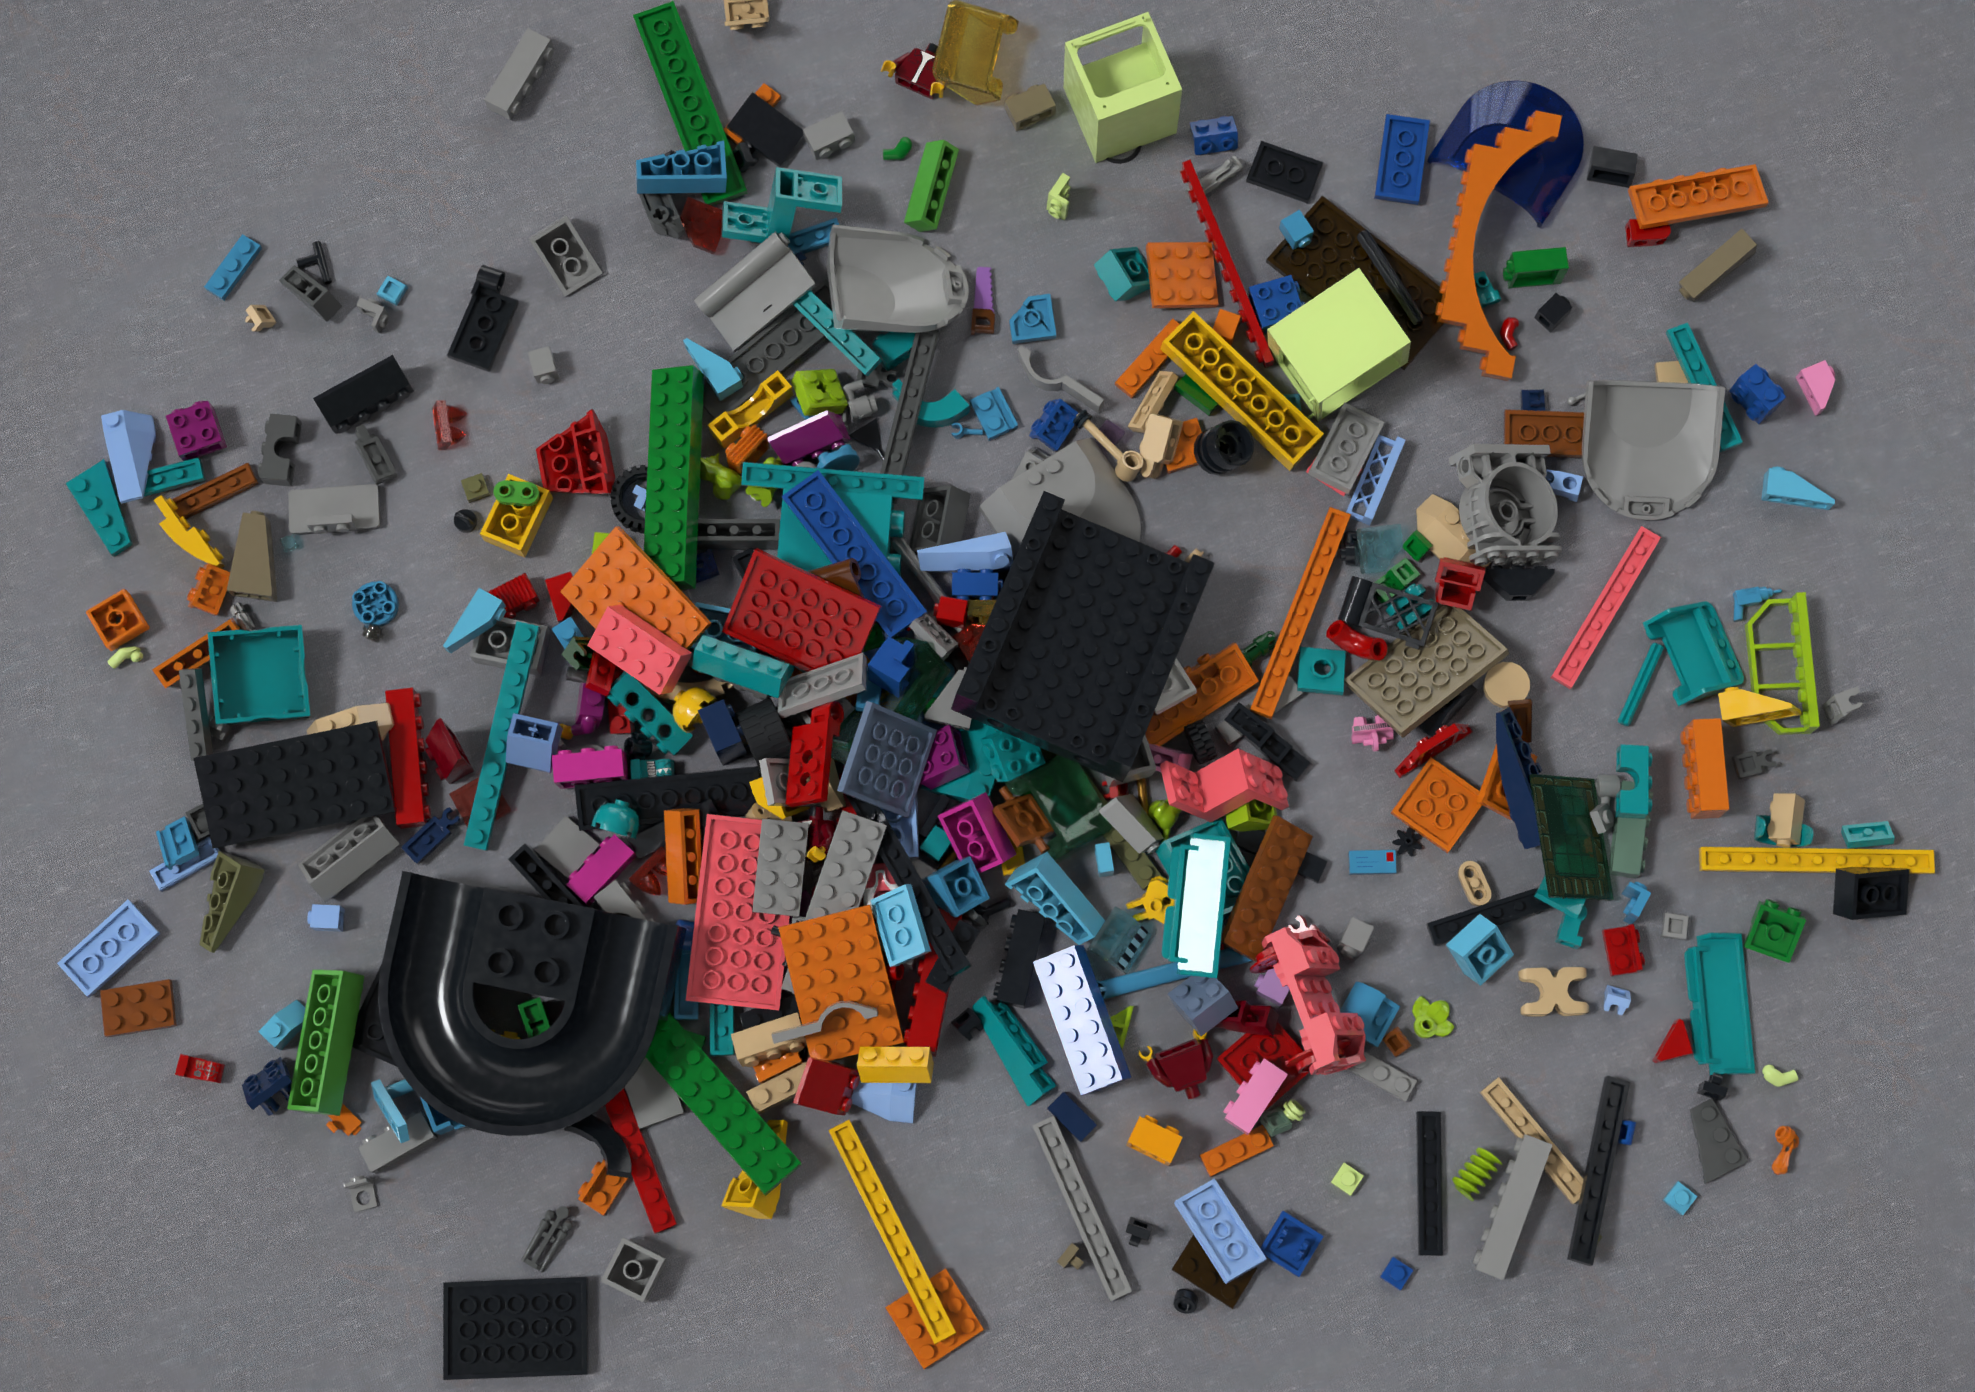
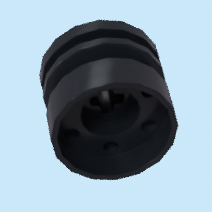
[1194,420,1254,475]

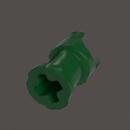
[1240,631,1276,667]

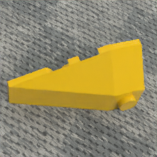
[721,1120,788,1219]

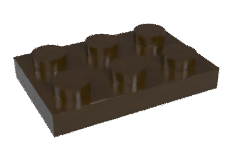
[1171,1234,1257,1309]

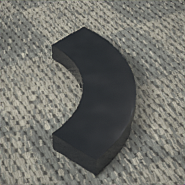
[564,1115,631,1178]

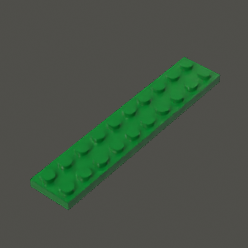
[633,1,748,208]
[645,1013,802,1196]

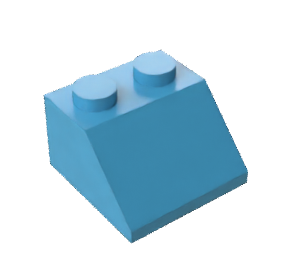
[922,856,990,917]

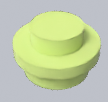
[1283,1099,1305,1121]

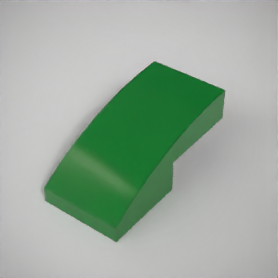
[1374,558,1420,604]

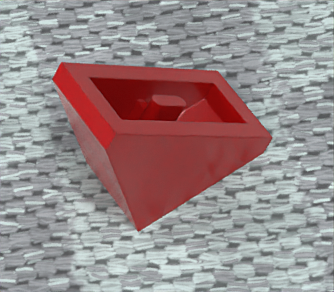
[1652,1018,1693,1063]

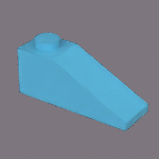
[683,338,744,401]
[1761,467,1835,510]
[443,588,506,653]

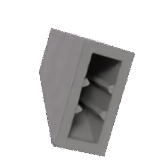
[924,667,972,731]
[1099,794,1165,854]

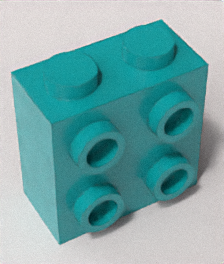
[981,730,1045,782]

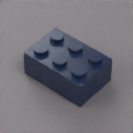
[698,700,749,765]

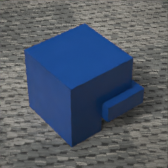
[868,636,914,698]

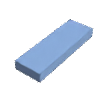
[149,836,220,891]

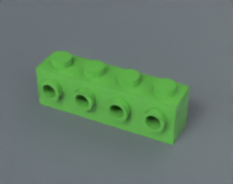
[904,139,959,232]

